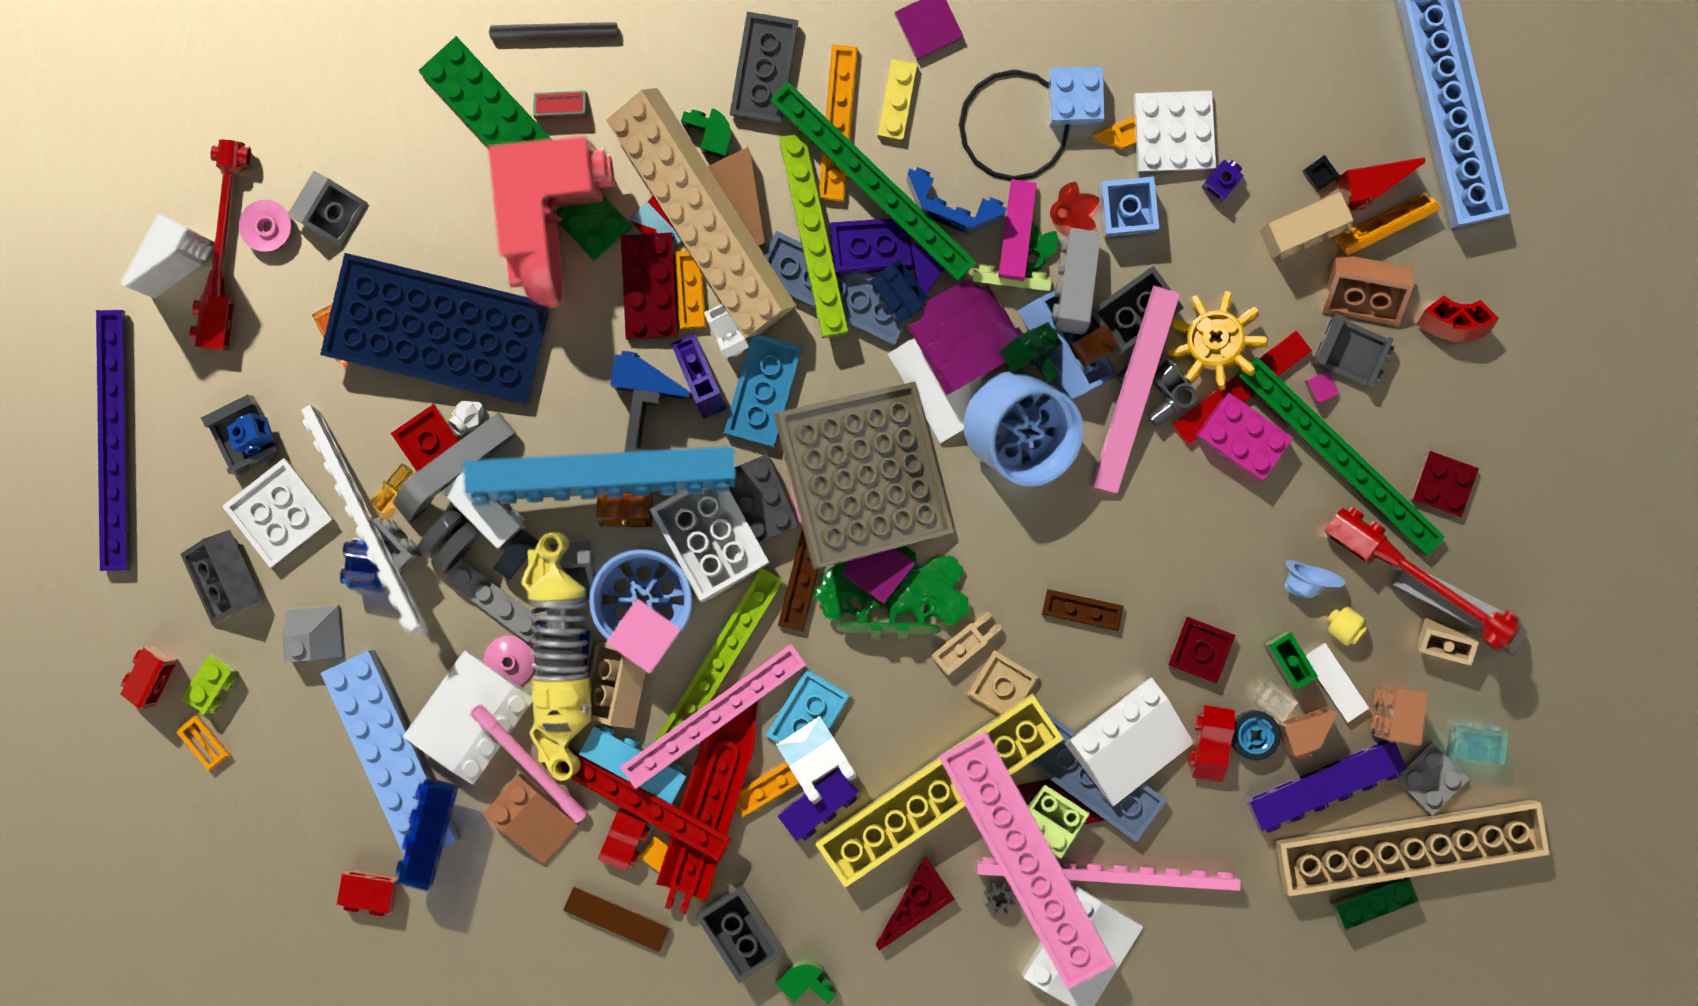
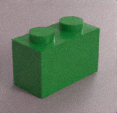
[1264,631,1318,690]

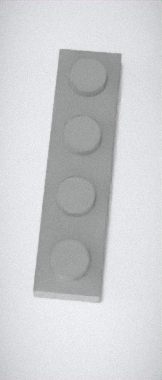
[445,559,541,642]

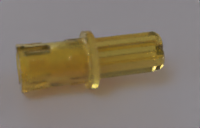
[369,464,413,512]

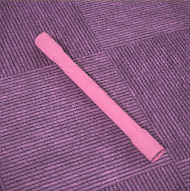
[470,703,587,823]

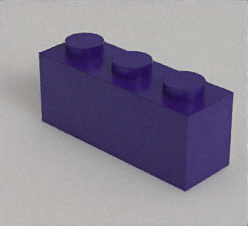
[777,766,859,841]

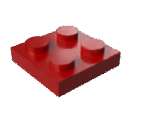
[390,404,460,472]

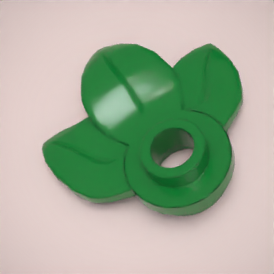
[1026,222,1058,272]

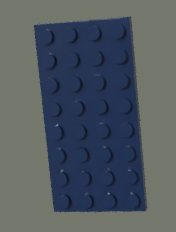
[320,253,550,405]

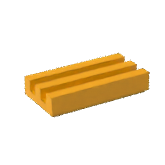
[175,714,231,772]

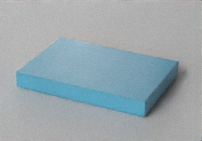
[766,669,851,743]

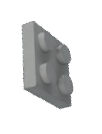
[1395,741,1469,816]

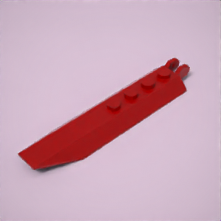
[656,701,758,915]

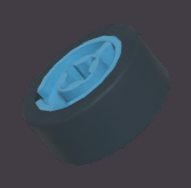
[493,529,539,580]
[1231,710,1281,761]

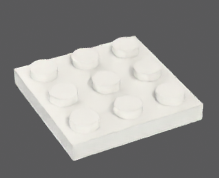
[1133,91,1216,173]
[222,458,334,568]

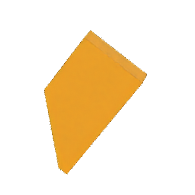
[1091,116,1136,150]

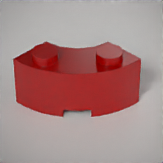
[1417,295,1499,342]
[1188,705,1235,782]

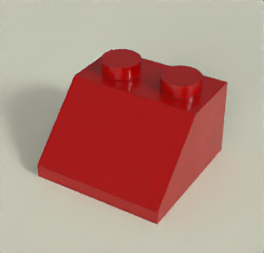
[120,646,178,709]

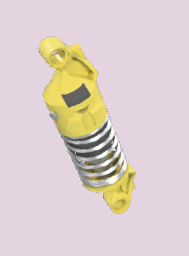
[522,531,592,781]

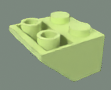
[1028,785,1089,858]

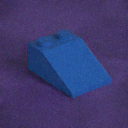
[610,351,693,400]

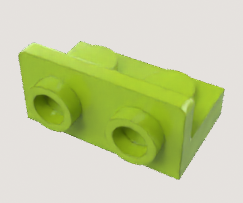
[181,654,237,716]

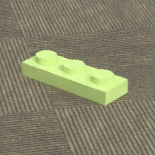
[972,265,1052,291]

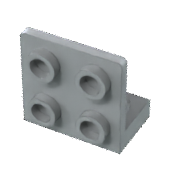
[373,518,421,575]

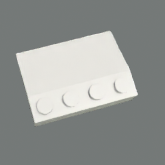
[120,213,214,298]
[887,338,993,444]
[650,488,770,603]
[403,650,532,784]
[1064,677,1194,807]
[1021,885,1143,1006]

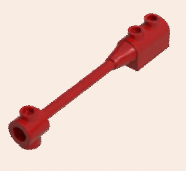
[189,139,251,351]
[1324,507,1521,651]

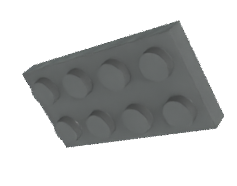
[730,11,799,124]

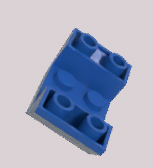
[906,167,1007,234]

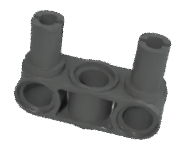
[1115,350,1197,428]

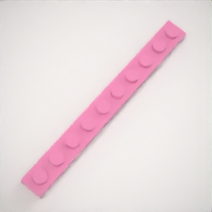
[976,857,1241,891]

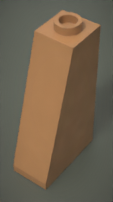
[708,147,766,252]

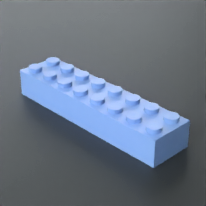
[321,650,461,864]

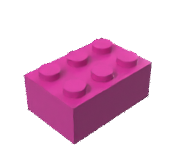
[1195,393,1293,481]

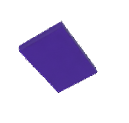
[829,218,913,275]

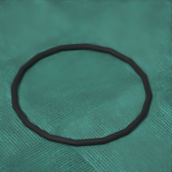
[959,69,1070,180]

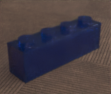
[395,777,459,891]

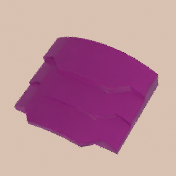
[908,280,1023,395]

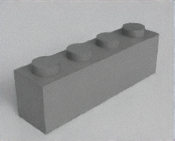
[1051,227,1101,335]

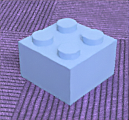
[1048,66,1104,126]
[1099,177,1159,238]

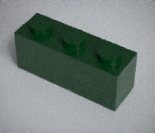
[1330,877,1419,930]

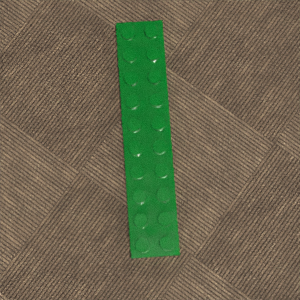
[418,36,632,262]

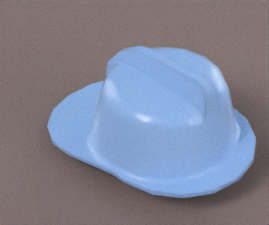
[1284,560,1345,598]

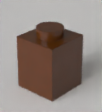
[1071,323,1120,367]

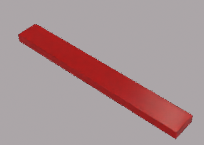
[542,746,733,862]

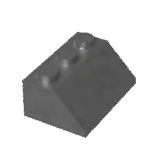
[180,530,262,625]

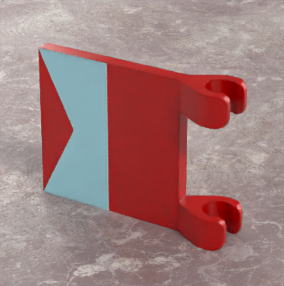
[629,195,682,248]

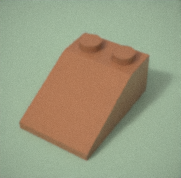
[482,773,579,864]

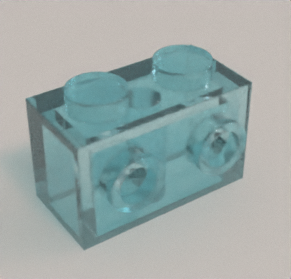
[1446,721,1508,764]

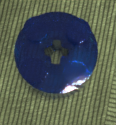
[340,538,392,593]

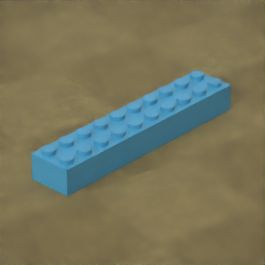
[463,446,735,506]

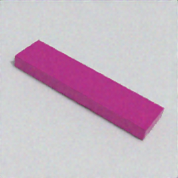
[998,179,1037,281]

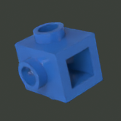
[227,413,274,455]

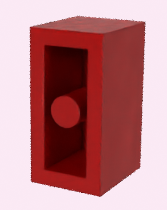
[336,870,398,917]

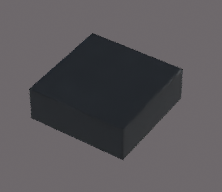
[1302,155,1340,192]

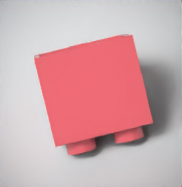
[488,136,615,308]

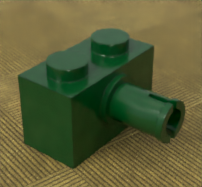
[999,322,1063,384]

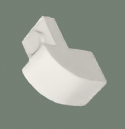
[704,304,749,359]

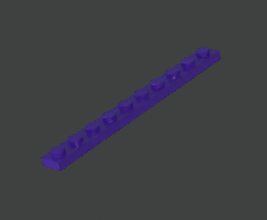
[96,310,129,571]

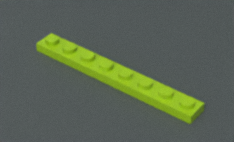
[779,133,848,338]
[655,568,784,742]

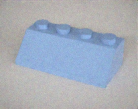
[1018,291,1117,400]

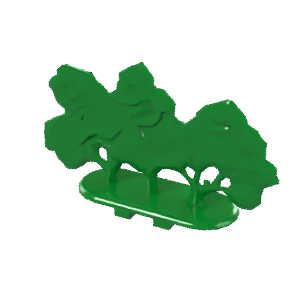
[813,546,969,639]

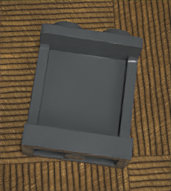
[1311,313,1394,388]
[624,389,664,452]
[201,394,281,477]

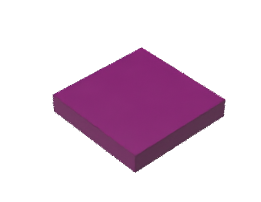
[894,0,964,60]
[842,548,915,605]

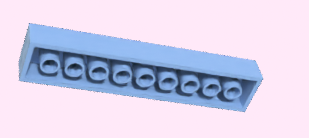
[1397,0,1510,229]

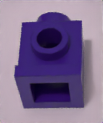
[1202,159,1244,202]

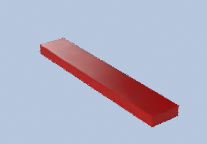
[1171,330,1312,445]

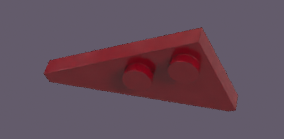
[875,856,955,951]

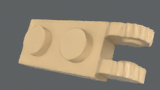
[931,611,1002,676]

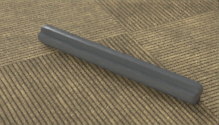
[489,22,618,40]

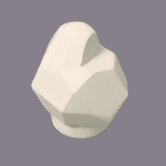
[447,401,485,436]

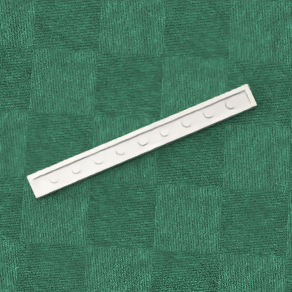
[301,405,428,636]

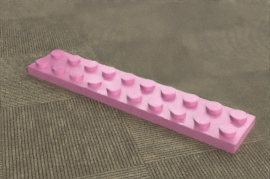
[939,731,1114,990]

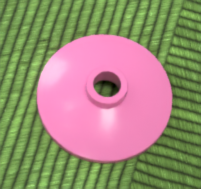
[239,200,292,252]
[483,636,535,685]

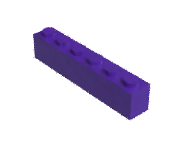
[1246,740,1407,833]

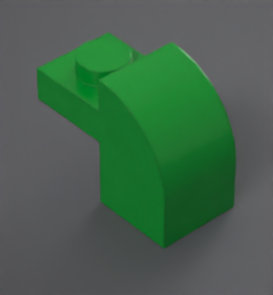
[681,108,732,159]
[775,960,836,1004]

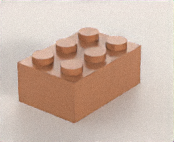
[1370,684,1429,746]

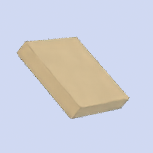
[967,650,1038,715]

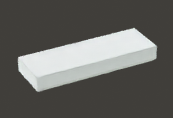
[1306,643,1369,723]

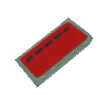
[533,90,587,119]

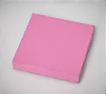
[606,599,681,673]

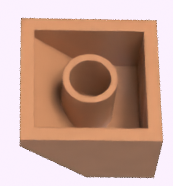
[1277,707,1336,759]

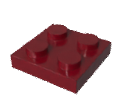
[1411,451,1479,517]
[1167,616,1236,684]

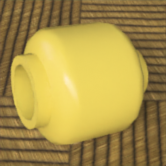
[1327,607,1367,646]

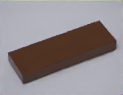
[1041,589,1124,631]

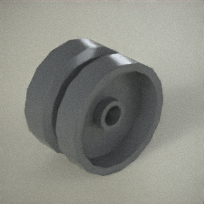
[416,507,482,574]

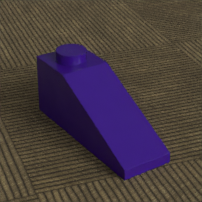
[671,333,727,419]

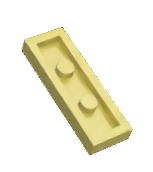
[878,59,917,141]

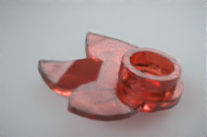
[1050,182,1099,231]

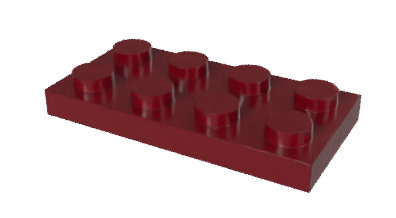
[620,232,679,340]

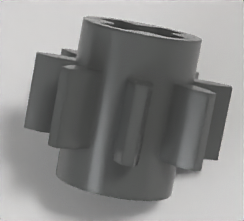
[984,882,1016,914]

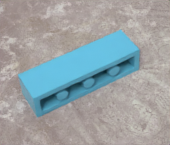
[579,723,688,804]

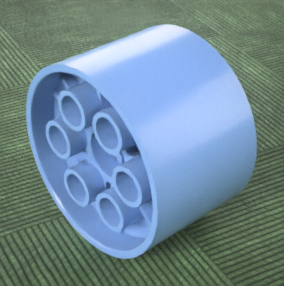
[964,371,1083,486]
[590,550,695,639]

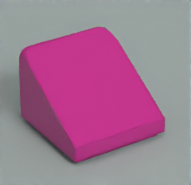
[1305,370,1339,405]

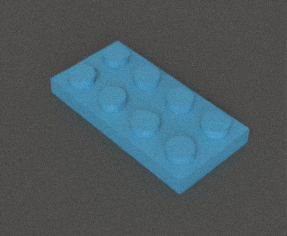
[724,335,802,447]

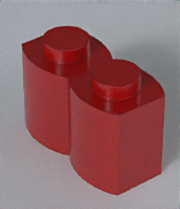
[598,809,650,871]

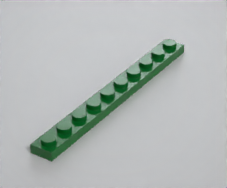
[770,82,976,282]
[1238,357,1445,556]

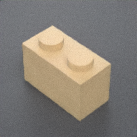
[1418,618,1479,666]

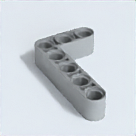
[392,413,516,523]
[1392,569,1528,656]

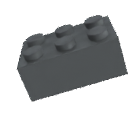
[1090,265,1184,356]
[730,453,799,543]
[696,884,784,983]

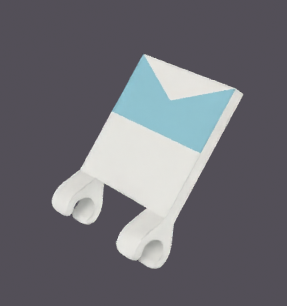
[776,716,857,804]

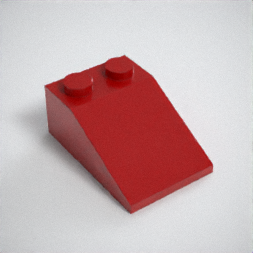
[1337,157,1426,212]

